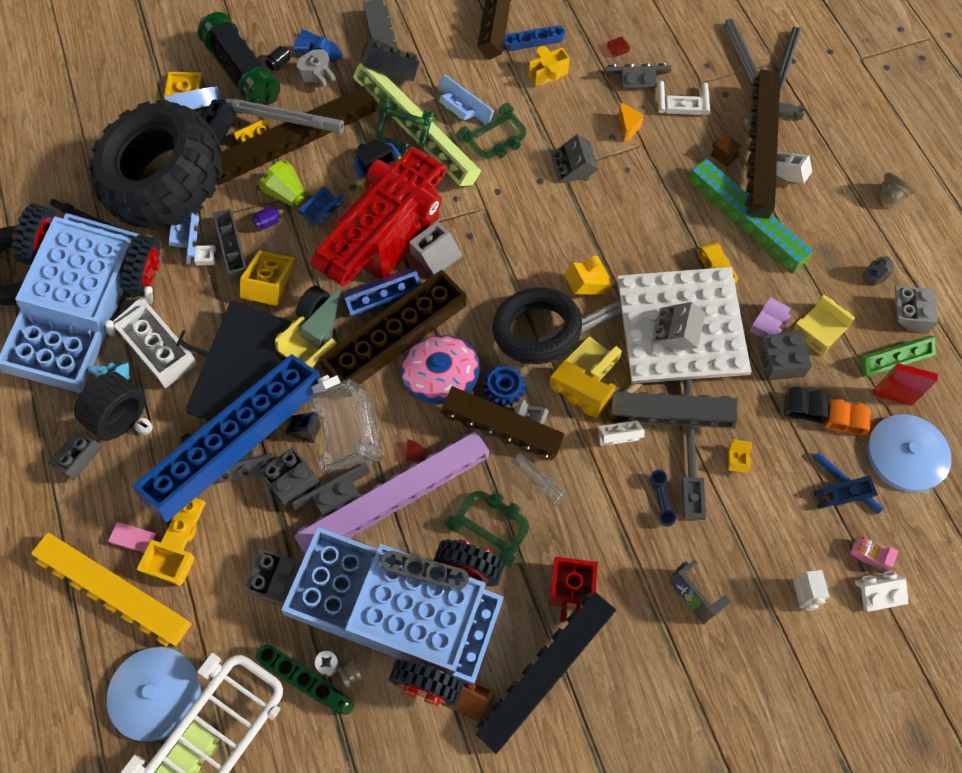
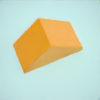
[618,103,644,142]

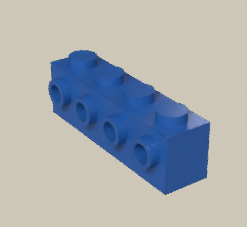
[341,267,421,315]

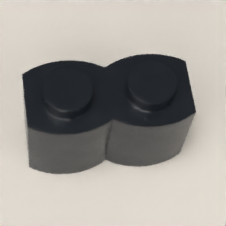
[784,387,829,423]

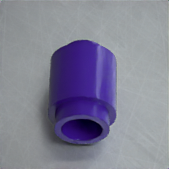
[251,206,281,230]

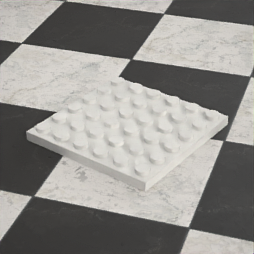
[617,267,751,384]

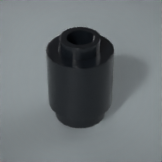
[265,46,290,71]

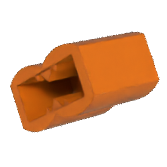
[824,399,871,436]

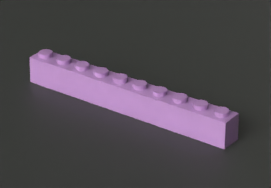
[294,431,489,555]

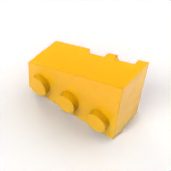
[549,360,616,419]

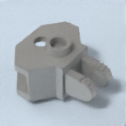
[297,49,336,87]

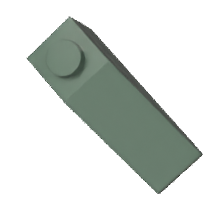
[301,289,341,349]

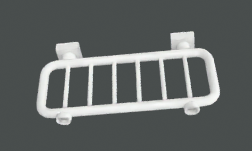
[121,653,283,773]

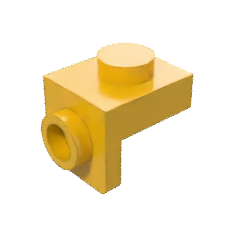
[727,439,752,474]

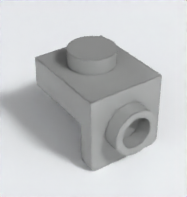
[514,400,549,424]

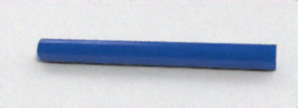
[813,452,884,514]

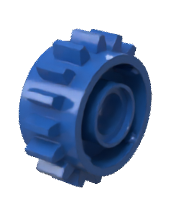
[483,365,526,408]

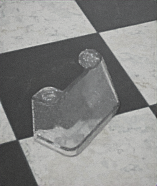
[309,379,384,473]

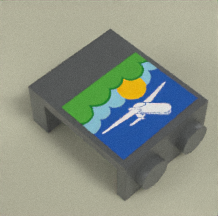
[670,559,730,624]

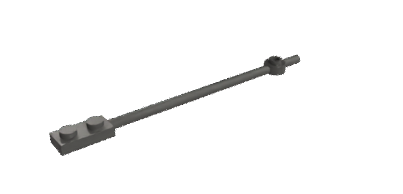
[682,379,706,520]

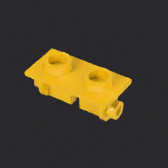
[233,118,270,144]

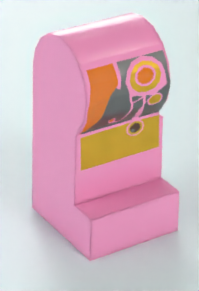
[851,536,898,572]

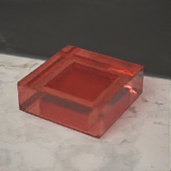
[607,36,630,57]

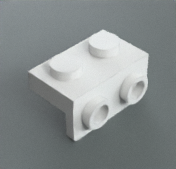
[855,571,909,612]

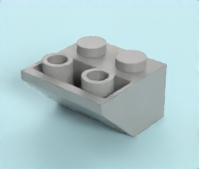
[409,221,462,276]
[895,286,938,334]
[652,302,705,350]

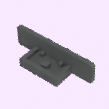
[603,63,673,89]
[211,449,275,485]
[291,463,370,516]

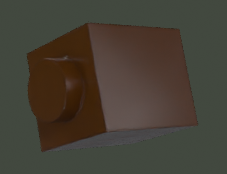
[711,135,742,167]

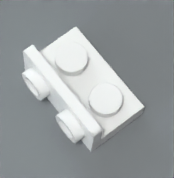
[598,420,645,446]

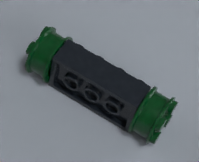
[197,12,280,105]

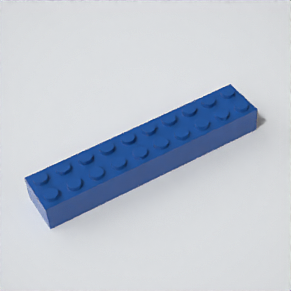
[132,354,321,523]

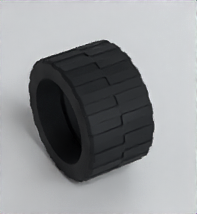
[74,372,146,441]

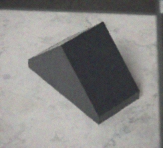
[284,412,321,443]

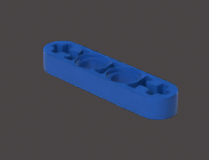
[503,25,565,51]

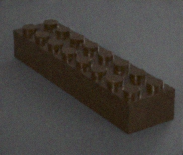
[319,269,467,395]

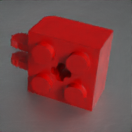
[549,556,598,623]

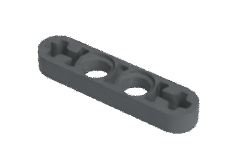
[381,551,469,591]

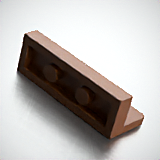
[441,680,495,722]

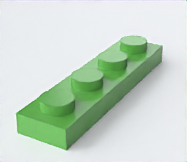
[861,335,936,376]

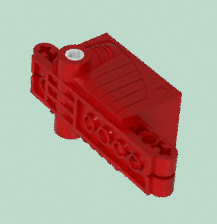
[310,147,447,287]

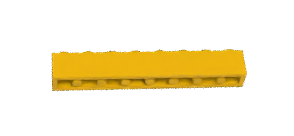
[31,532,192,647]

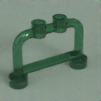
[376,98,437,154]
[456,103,527,159]
[444,491,529,567]

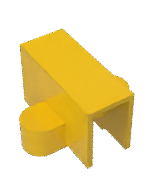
[528,46,570,87]
[563,256,613,295]

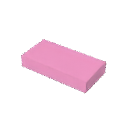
[108,522,158,554]

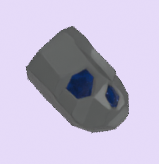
[863,256,894,286]

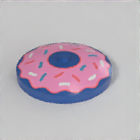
[401,335,480,404]

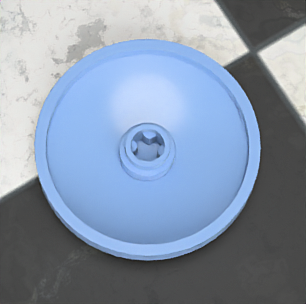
[866,414,951,493]
[107,647,201,742]

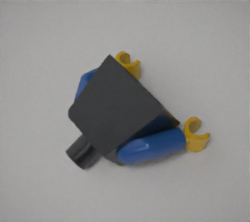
[353,140,402,191]

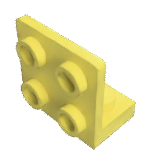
[566,337,622,380]

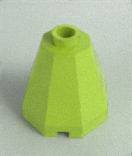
[259,160,305,206]

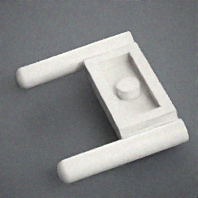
[657,81,710,115]
[105,286,153,337]

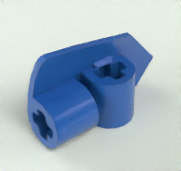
[294,29,343,61]

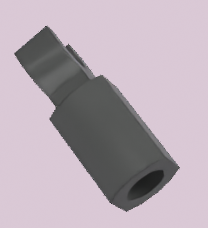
[779,103,805,120]

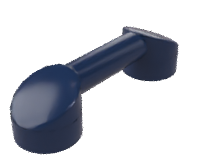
[650,470,676,527]

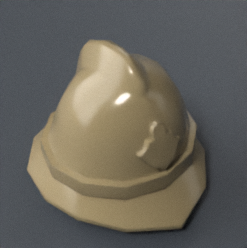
[879,172,917,208]

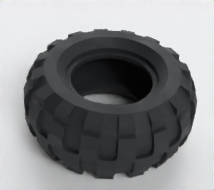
[89,100,223,230]

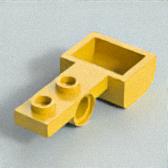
[136,498,206,586]

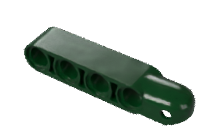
[256,644,354,715]

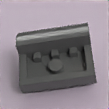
[48,431,102,481]

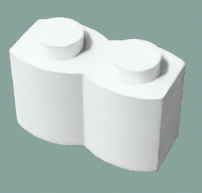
[793,570,830,611]

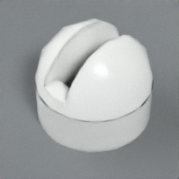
[134,418,153,435]

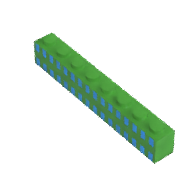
[688,158,814,273]

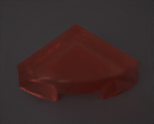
[406,440,427,461]

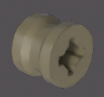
[337,659,363,688]

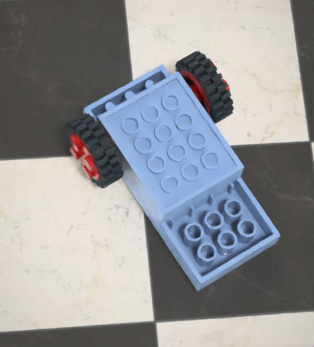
[0,203,161,393]
[282,527,505,706]

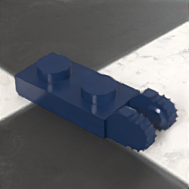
[813,475,878,509]

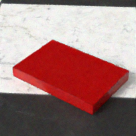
[873,363,938,406]

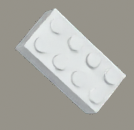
[114,302,198,388]

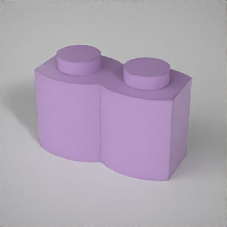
[750,297,791,338]

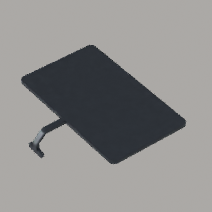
[176,301,292,421]

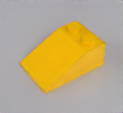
[240,250,295,306]

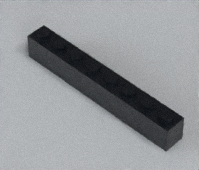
[475,592,616,754]

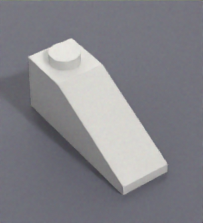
[776,151,812,183]

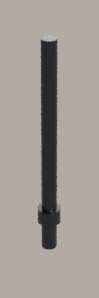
[50,199,124,230]

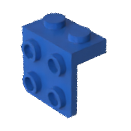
[298,186,346,227]

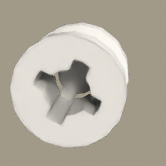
[315,651,339,677]

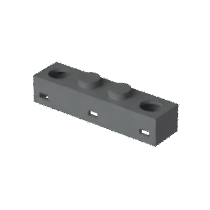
[213,208,247,281]

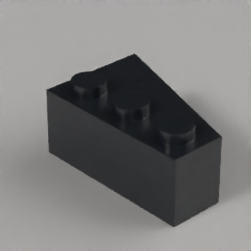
[361,36,420,81]

